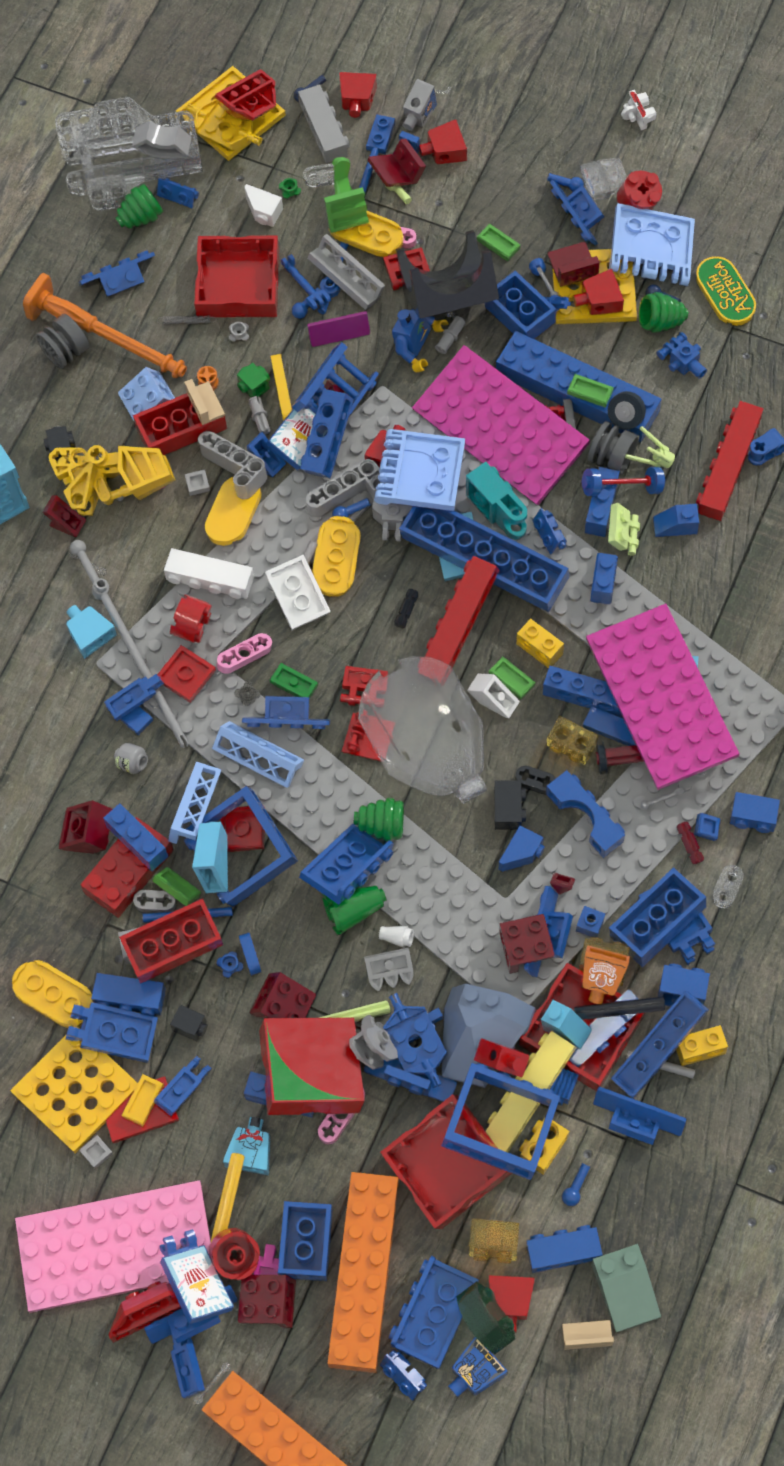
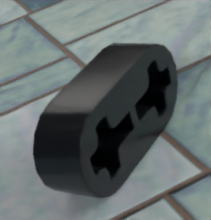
[515,766,555,795]

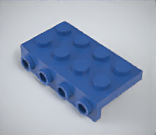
[299,824,394,904]
[389,1256,479,1369]

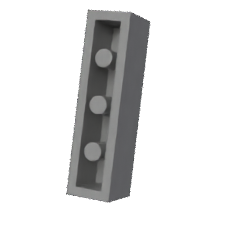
[298,85,350,163]

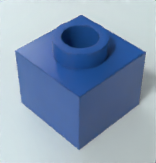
[576,906,605,939]

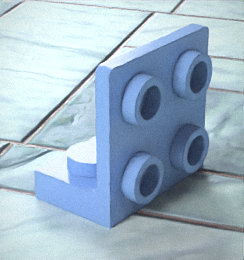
[118,367,175,421]

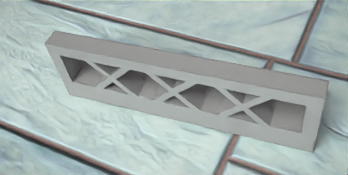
[307,234,385,310]

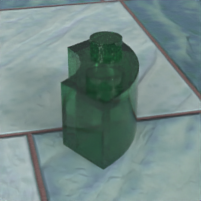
[456,1281,515,1354]

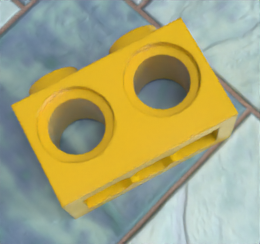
[516,618,564,668]
[676,1025,728,1066]
[519,1118,570,1175]

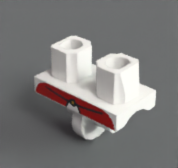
[621,90,656,130]

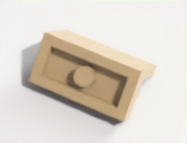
[184,379,225,425]
[562,1320,614,1350]

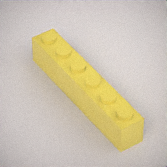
[486,1031,577,1153]

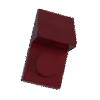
[42,495,86,537]

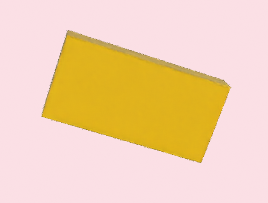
[122,1074,164,1126]

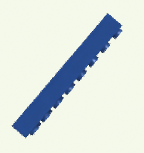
[611,991,709,1098]

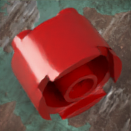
[617,170,662,210]
[170,594,212,643]
[209,1228,260,1280]

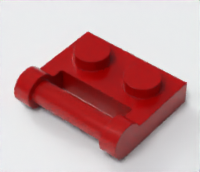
[383,247,430,291]

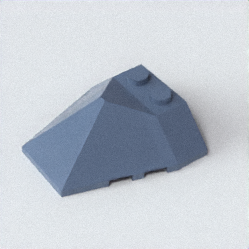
[442,984,536,1088]

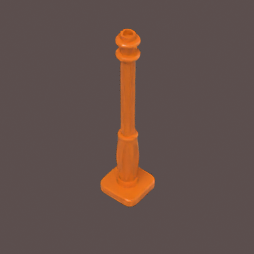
[23,273,187,378]

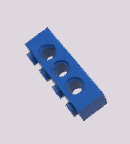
[300,389,354,479]
[543,666,623,718]

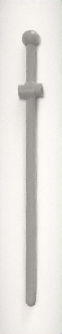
[70,540,189,748]

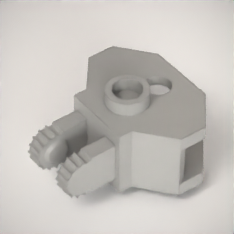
[372,500,413,541]
[349,1015,398,1070]

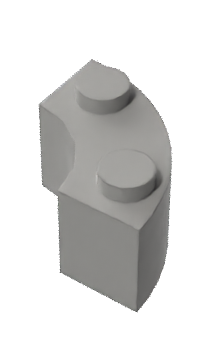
[132,121,192,159]

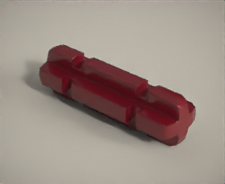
[676,821,704,865]

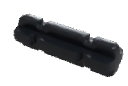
[394,589,418,629]

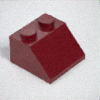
[58,800,113,854]

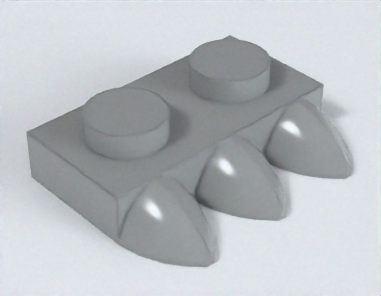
[364,948,413,991]

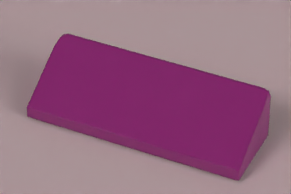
[307,311,370,347]

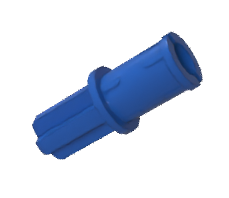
[544,295,571,311]

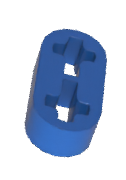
[239,933,261,975]

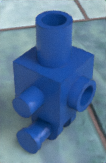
[656,332,707,379]

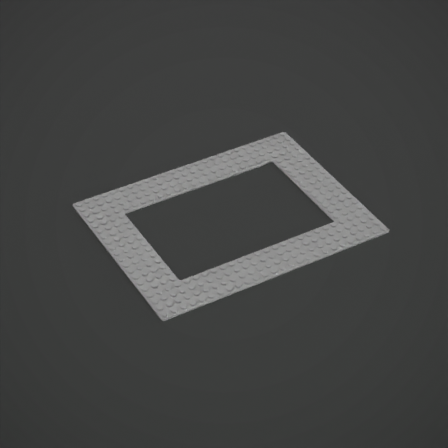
[97,386,784,1005]

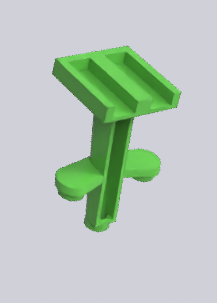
[324,157,369,233]

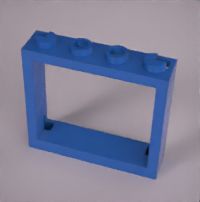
[184,786,298,907]
[441,1063,560,1180]

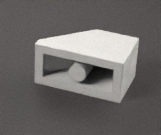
[245,184,283,227]
[467,673,520,718]

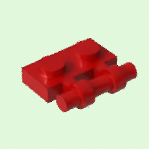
[340,666,388,709]

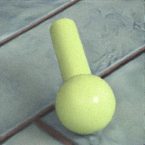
[386,186,412,204]

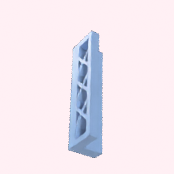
[212,721,304,788]
[168,762,221,844]

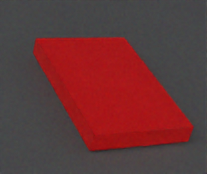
[106,1076,179,1143]

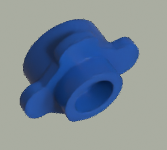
[217,951,243,978]

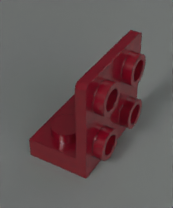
[367,139,426,187]
[548,242,600,287]
[499,914,554,974]
[250,972,316,1018]
[238,1275,296,1328]

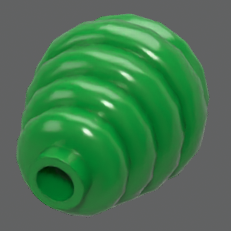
[116,184,163,229]
[638,292,688,333]
[353,798,404,842]

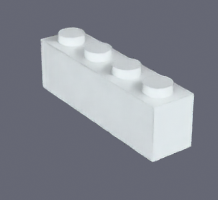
[164,548,254,599]

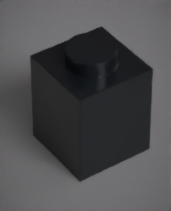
[170,1005,208,1042]

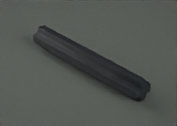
[574,997,666,1020]

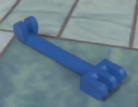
[281,254,331,310]

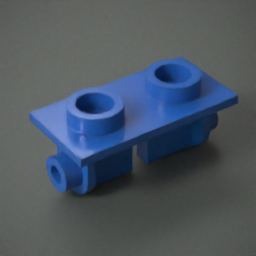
[157,178,199,208]
[532,508,567,555]
[380,1350,427,1401]

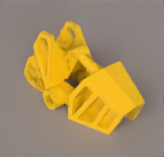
[49,445,175,516]

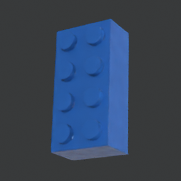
[609,867,706,967]

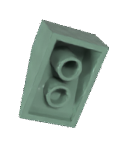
[591,1244,661,1333]

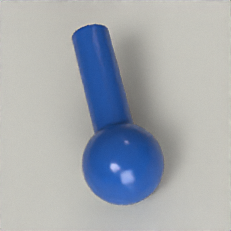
[547,173,584,192]
[292,288,320,319]
[332,498,371,518]
[562,1163,590,1206]

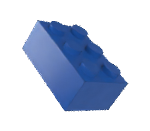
[485,271,556,339]
[278,1201,333,1281]

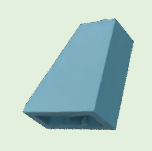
[192,822,228,893]
[541,1000,592,1049]

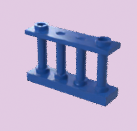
[292,342,379,417]

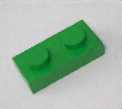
[270,663,318,699]

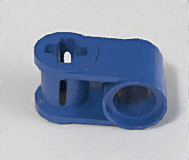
[748,428,784,465]

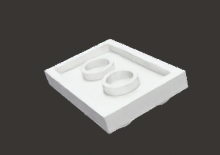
[265,555,331,630]

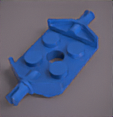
[383,993,447,1088]

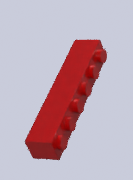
[696,401,764,521]
[417,556,500,686]

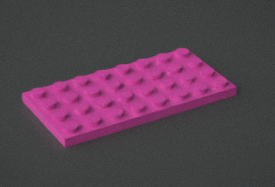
[412,345,590,505]
[586,604,740,790]

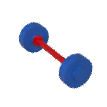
[582,467,665,496]

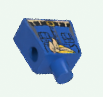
[448,1336,508,1397]

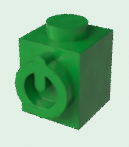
[237,363,270,398]

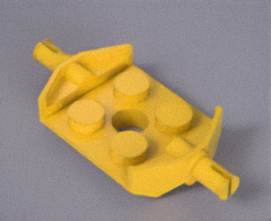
[185,99,263,150]

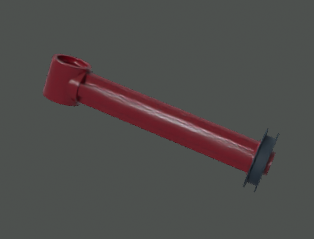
[595,742,644,775]

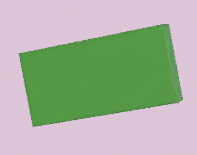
[477,224,520,262]
[567,374,614,408]
[489,657,535,700]
[152,867,201,906]

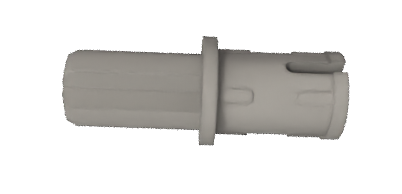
[435,316,465,354]
[248,396,270,435]

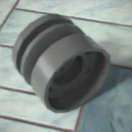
[36,314,90,369]
[588,421,639,475]

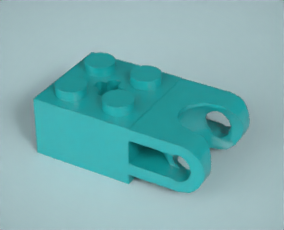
[466,462,528,540]

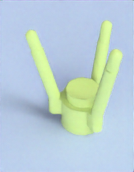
[625,426,675,469]

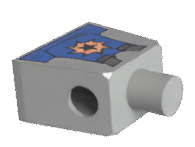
[402,79,438,131]

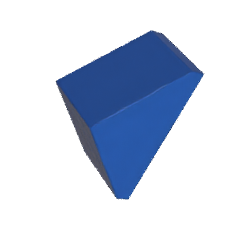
[247,432,286,477]

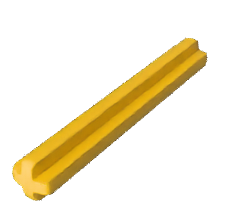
[210,1153,245,1242]

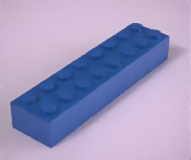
[496,331,662,443]
[399,506,570,612]

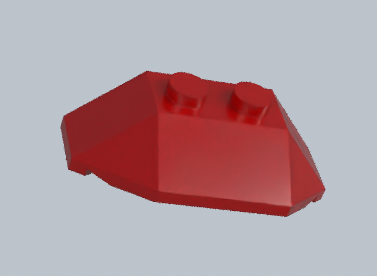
[215,69,276,121]
[108,1281,182,1343]

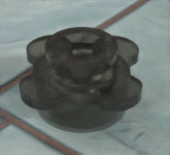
[234,681,260,706]

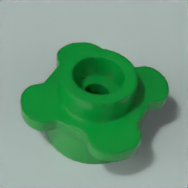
[279,178,301,199]

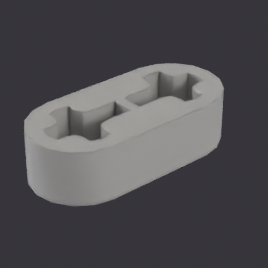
[133,890,177,913]

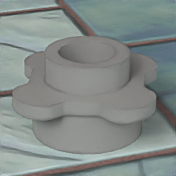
[229,322,249,342]

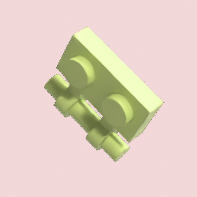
[608,503,640,556]

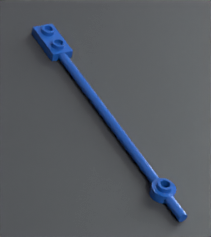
[318,114,395,314]

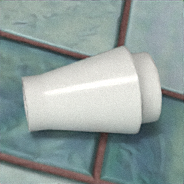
[379,926,414,948]

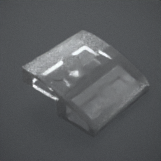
[580,158,627,199]

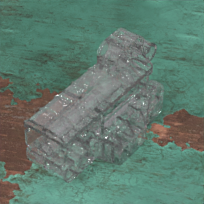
[55,97,203,211]

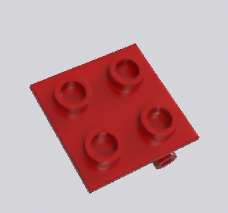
[342,710,395,762]

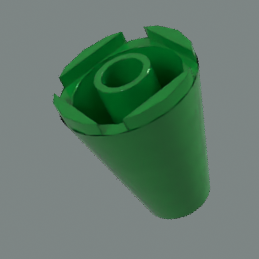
[322,886,387,936]

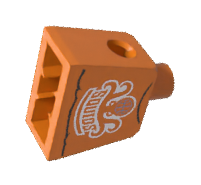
[583,945,630,1004]

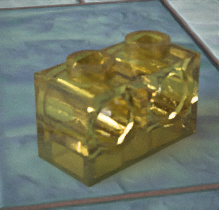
[547,716,598,764]

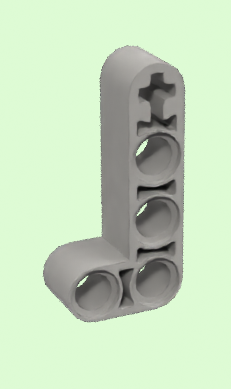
[198,431,267,499]
[306,459,385,517]

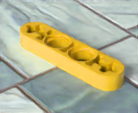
[270,354,292,421]

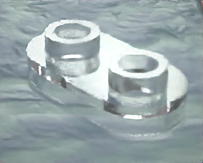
[303,163,334,187]
[712,865,744,908]

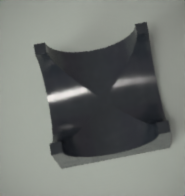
[395,230,499,319]

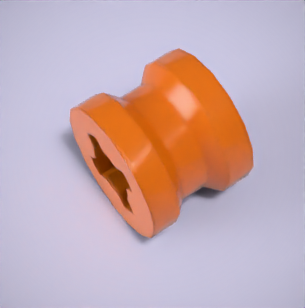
[197,366,219,391]

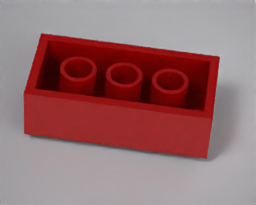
[133,393,227,455]
[80,817,174,918]
[119,898,223,984]

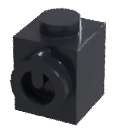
[43,426,76,461]

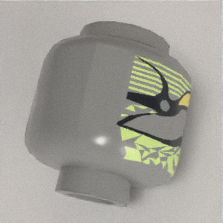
[114,743,148,774]

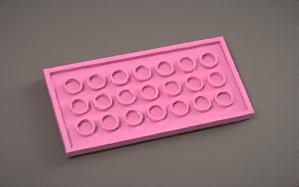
[15,1180,211,1313]

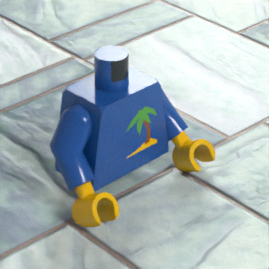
[392,309,448,372]

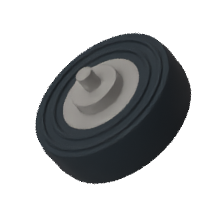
[607,391,646,430]

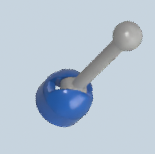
[529,258,558,297]

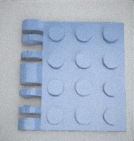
[609,203,695,286]
[374,429,465,511]

